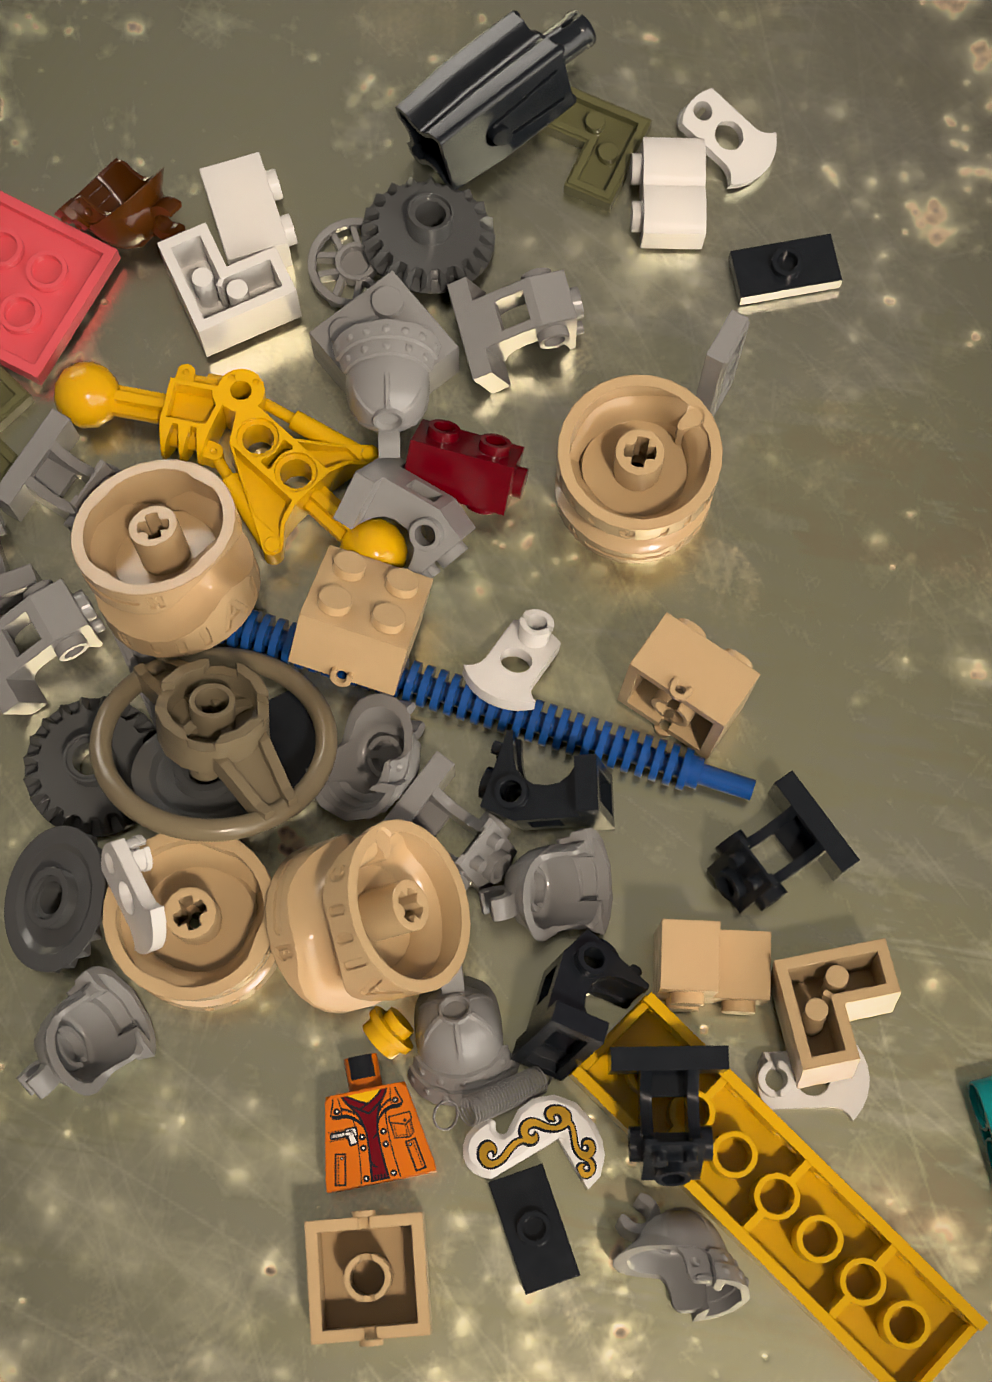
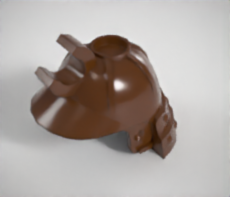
[54,157,185,250]

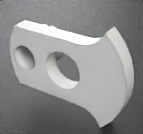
[676,88,777,189]
[462,609,561,711]
[101,834,166,954]
[755,1044,870,1121]

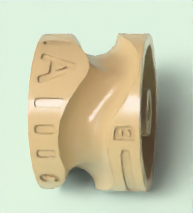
[555,374,723,563]
[71,460,261,658]
[266,819,470,1013]
[103,834,277,1011]

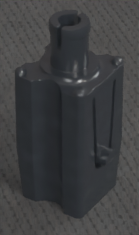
[395,10,596,191]

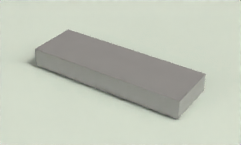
[696,310,750,418]

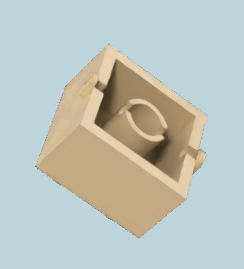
[288,545,434,696]
[617,612,761,759]
[304,1210,433,1347]

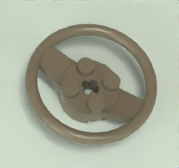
[89,647,338,842]

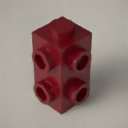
[405,419,529,516]

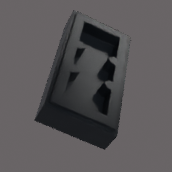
[728,233,842,306]
[488,1163,581,1295]

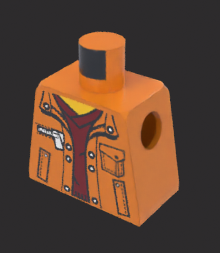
[325,1053,437,1194]

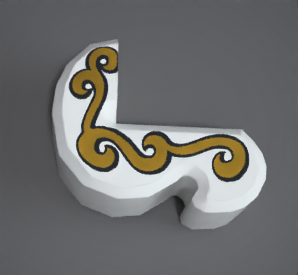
[463,1095,605,1190]

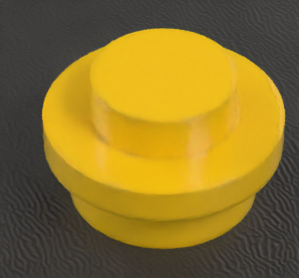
[362,1006,414,1060]

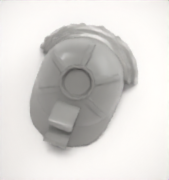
[332,318,442,458]
[306,693,425,821]
[478,828,613,941]
[407,965,520,1108]
[16,966,156,1099]
[613,1193,750,1322]

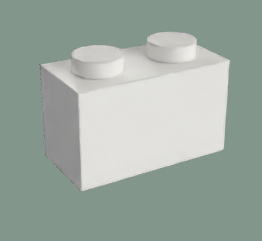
[199,152,298,267]

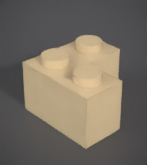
[652,919,771,1015]
[771,938,901,1089]

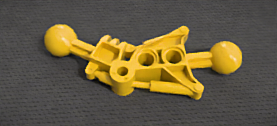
[54,362,408,568]

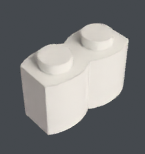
[630,137,707,249]

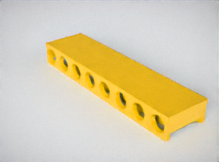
[568,992,989,1382]

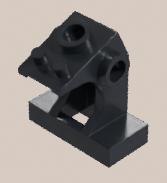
[478,730,615,830]
[707,770,860,913]
[511,929,649,1081]
[608,1045,729,1187]

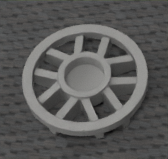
[308,218,382,308]

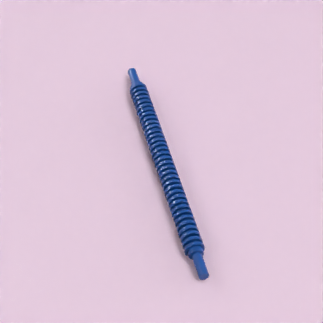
[220,609,756,801]

